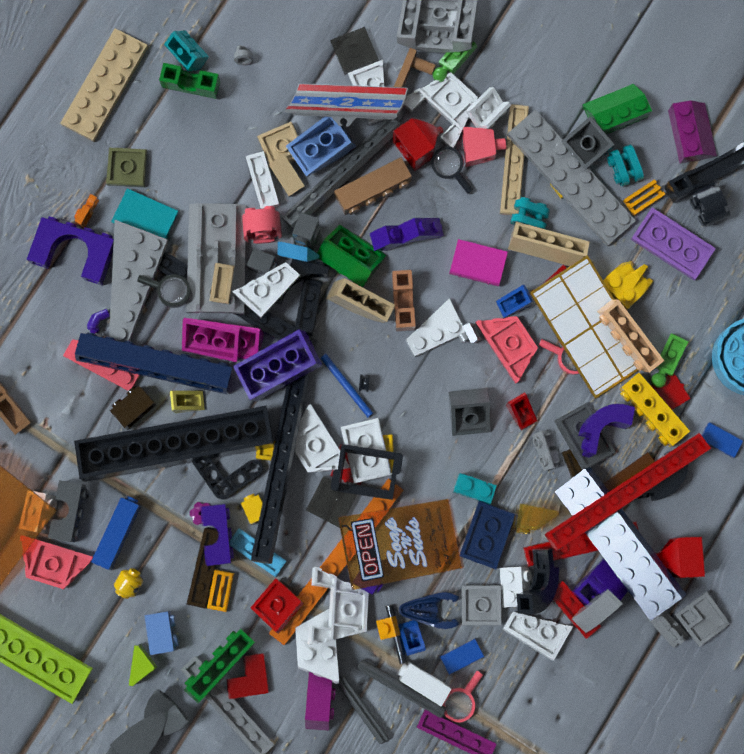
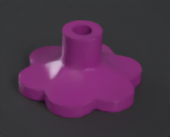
[189,502,211,525]

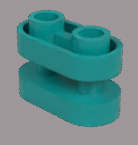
[607,144,644,187]
[510,197,550,230]

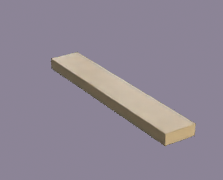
[500,104,529,215]

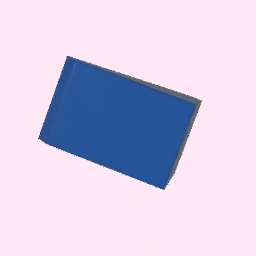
[496,284,533,318]
[398,620,426,656]

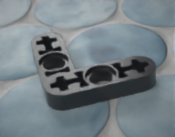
[192,459,263,500]

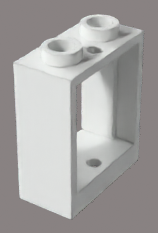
[398,661,451,706]

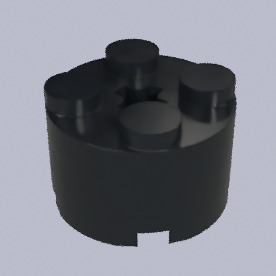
[689,182,730,226]

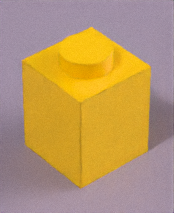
[241,493,263,525]

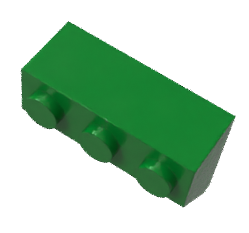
[582,84,652,135]
[317,224,386,287]

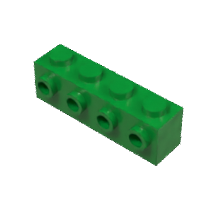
[184,629,255,703]

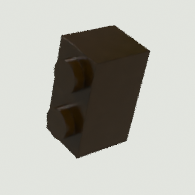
[110,386,156,430]

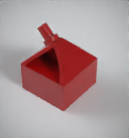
[393,118,443,172]
[656,537,705,578]

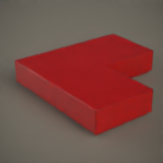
[226,653,269,699]

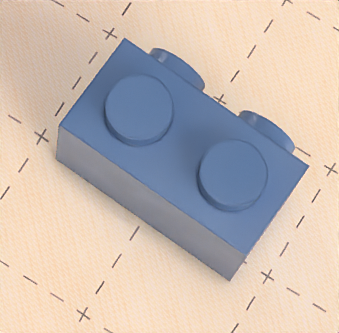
[144,611,179,655]

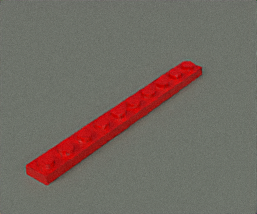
[545,433,711,552]

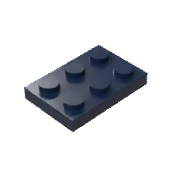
[459,501,515,570]

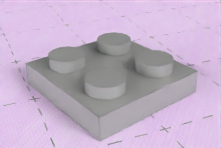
[461,586,501,625]

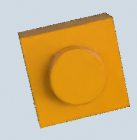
[376,616,400,640]

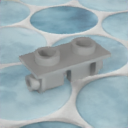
[532,430,560,472]
[647,610,688,648]

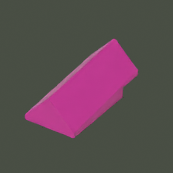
[182,318,264,362]

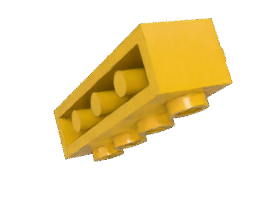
[619,373,690,447]

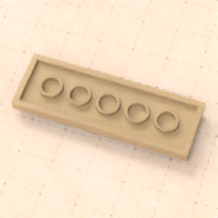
[60,28,148,142]

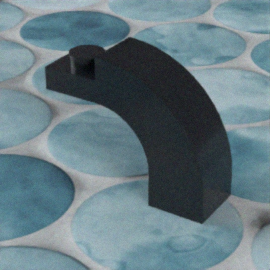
[637,452,689,501]
[516,548,559,614]

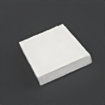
[341,418,392,484]

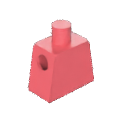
[462,127,506,167]

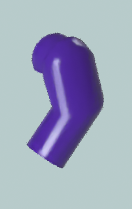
[87,308,110,334]

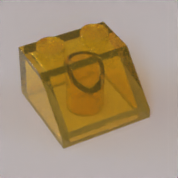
[512,504,559,535]

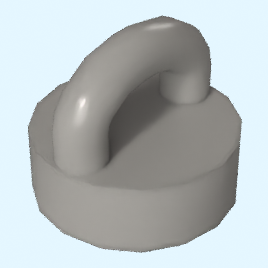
[234,45,253,65]

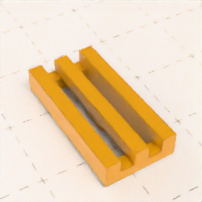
[623,179,665,216]
[207,570,234,612]

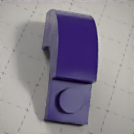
[578,404,635,458]

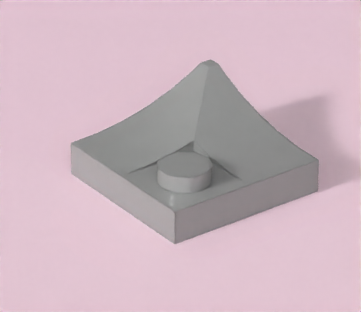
[675,592,730,647]

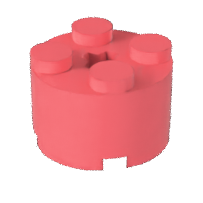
[242,206,282,244]

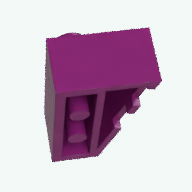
[305,672,336,731]

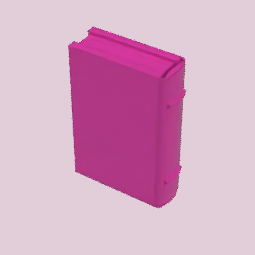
[449,239,508,287]

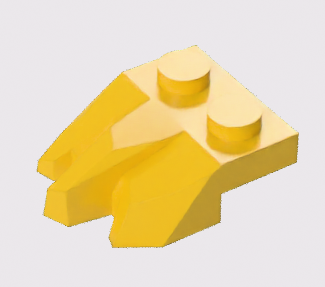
[603,261,653,310]

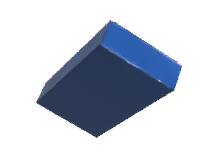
[702,422,743,458]
[440,639,484,675]

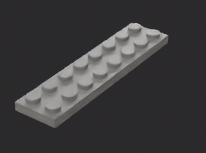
[507,110,636,246]

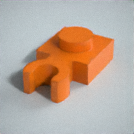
[74,194,99,228]

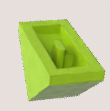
[129,645,158,686]

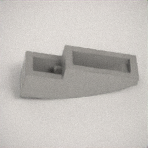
[572,590,623,633]

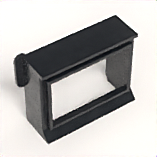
[331,444,403,500]

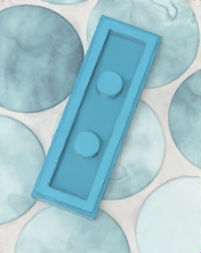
[229,528,287,577]

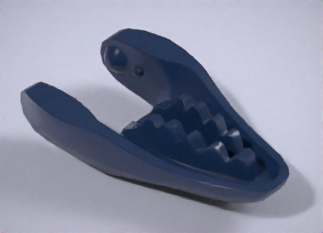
[399,592,460,629]

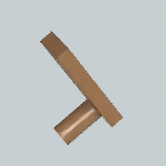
[394,48,436,87]

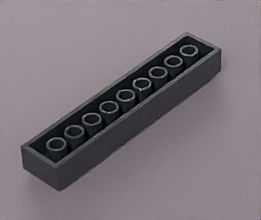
[74,405,274,482]

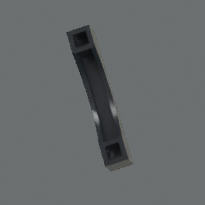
[664,142,744,203]

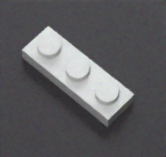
[246,151,279,209]

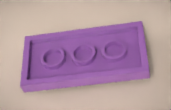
[630,208,716,281]

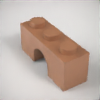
[392,270,416,332]

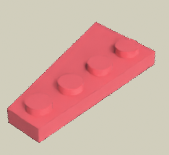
[63,339,140,391]

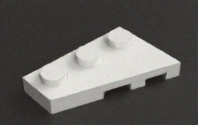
[502,612,573,661]

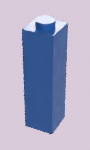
[91,496,141,570]

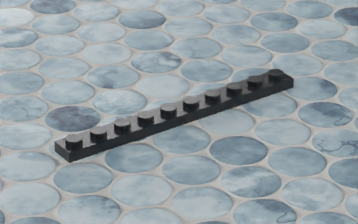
[158,252,318,347]
[251,374,309,564]

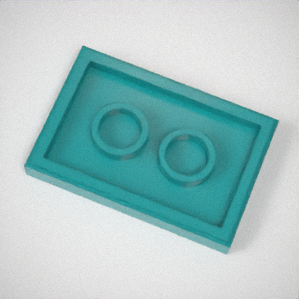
[111,188,179,239]

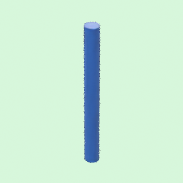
[320,354,373,418]

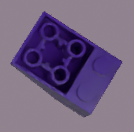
[572,557,628,605]

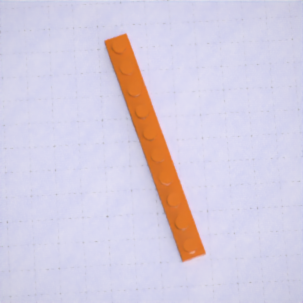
[269,478,404,645]

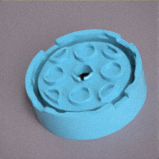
[712,319,744,395]

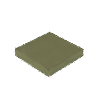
[106,147,147,188]

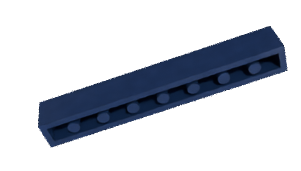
[75,332,232,395]

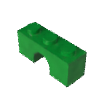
[159,63,221,99]

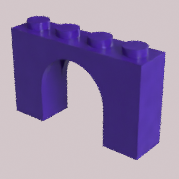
[27,216,114,286]

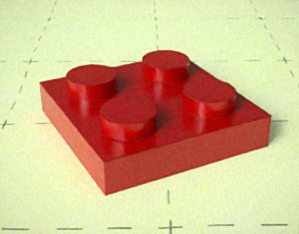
[250,578,304,634]

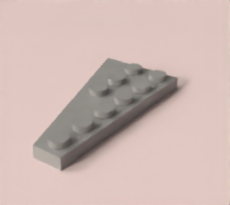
[109,220,169,342]

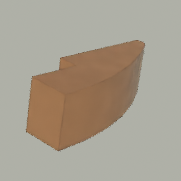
[0,382,31,435]

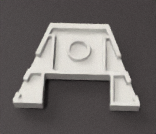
[403,72,478,147]
[308,567,369,645]

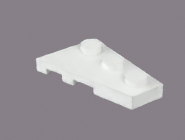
[348,60,385,125]
[232,262,300,318]
[406,298,465,357]

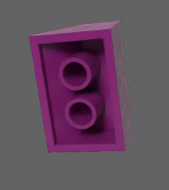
[668,100,717,164]

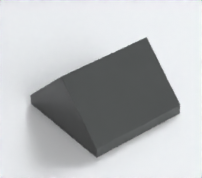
[561,116,614,170]

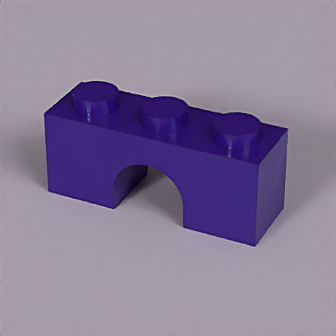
[200,504,234,566]

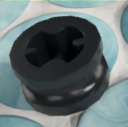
[359,374,370,392]

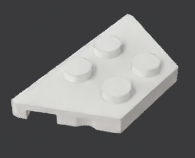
[295,404,350,473]
[295,609,339,684]

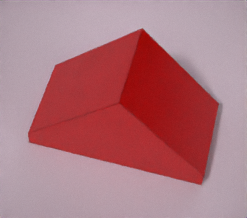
[506,392,537,430]

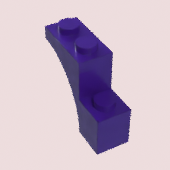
[370,218,444,251]

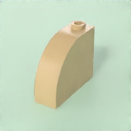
[326,278,395,323]

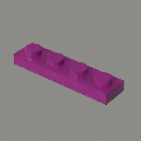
[416,709,497,754]

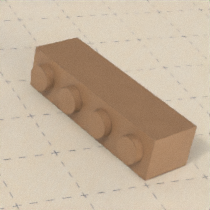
[334,157,412,215]

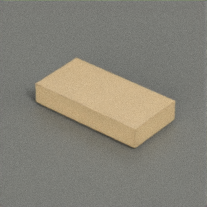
[268,154,304,196]
[209,263,235,304]

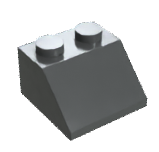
[449,388,490,436]

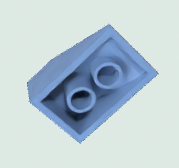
[286,117,356,177]

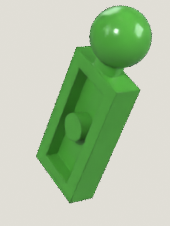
[432,41,477,82]
[651,333,689,388]

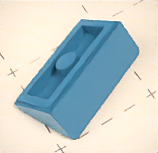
[278,241,319,262]

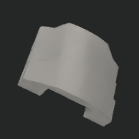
[397,0,478,53]

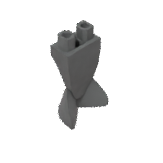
[106,689,189,754]

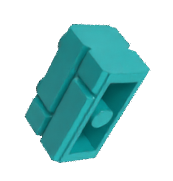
[164,30,209,71]
[452,473,497,505]

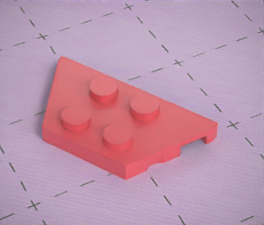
[475,316,538,384]
[21,535,93,589]

